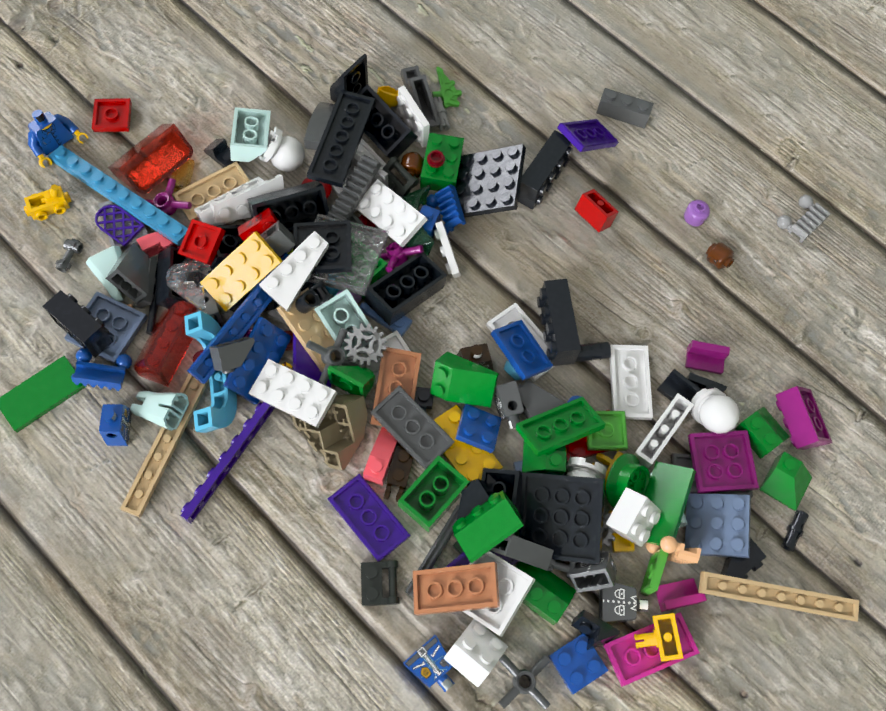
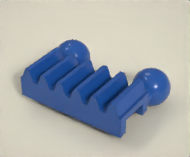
[426,184,466,235]
[71,348,132,391]

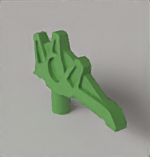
[432,67,462,109]

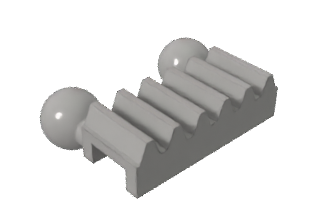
[777,195,831,243]

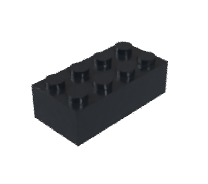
[358,84,418,159]
[518,130,573,210]
[247,181,330,232]
[364,252,447,326]
[537,279,581,366]

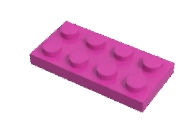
[603,612,700,687]

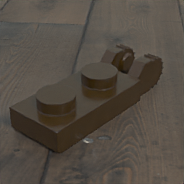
[384,445,414,502]

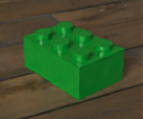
[420,133,464,191]
[398,455,470,533]

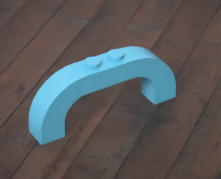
[184,311,237,433]

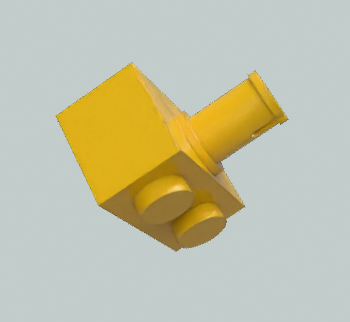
[634,613,683,661]

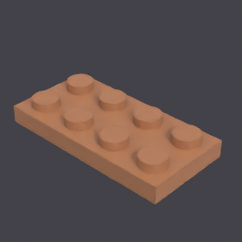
[370,347,422,426]
[413,562,500,616]

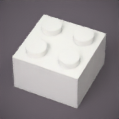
[606,487,662,547]
[444,619,508,687]

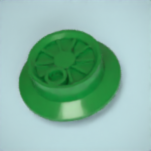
[606,453,650,508]

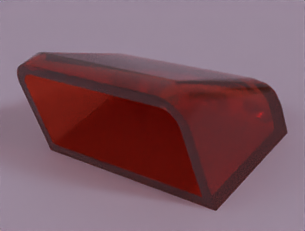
[108,123,193,194]
[134,301,198,387]

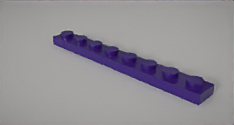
[180,402,276,524]

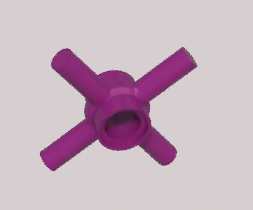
[144,178,192,216]
[377,242,424,273]

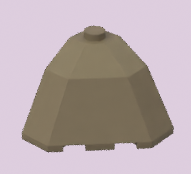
[292,394,368,471]

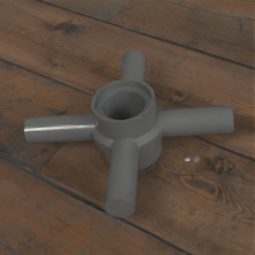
[306,328,360,385]
[498,654,550,710]

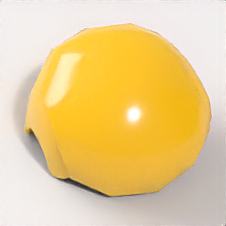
[377,86,398,107]

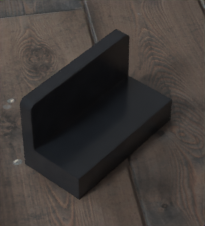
[657,369,701,412]

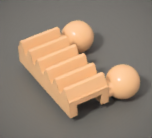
[646,536,701,564]

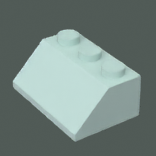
[230,107,271,162]
[314,289,373,358]

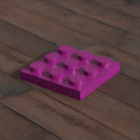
[688,430,759,493]

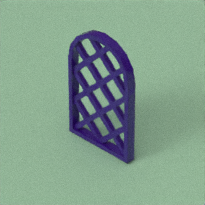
[95,205,145,247]

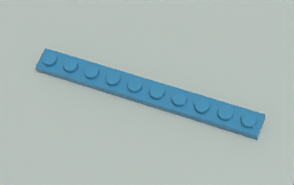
[48,145,188,246]

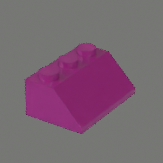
[776,386,833,450]

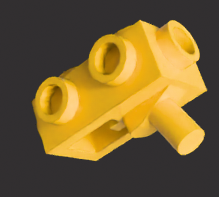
[23,184,72,221]

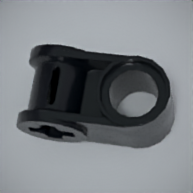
[295,280,334,314]

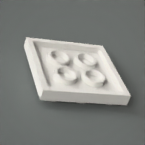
[463,551,535,637]

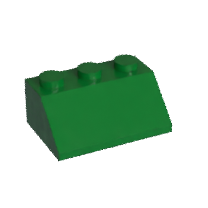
[452,490,524,563]
[516,561,576,625]

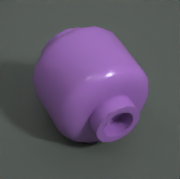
[684,200,710,227]

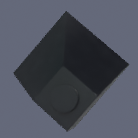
[481,468,522,515]

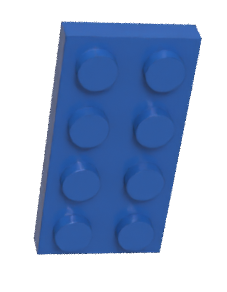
[223,317,292,405]

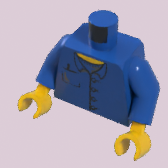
[28,109,88,168]

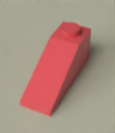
[363,426,398,486]

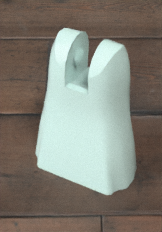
[86,246,124,302]
[130,391,189,431]

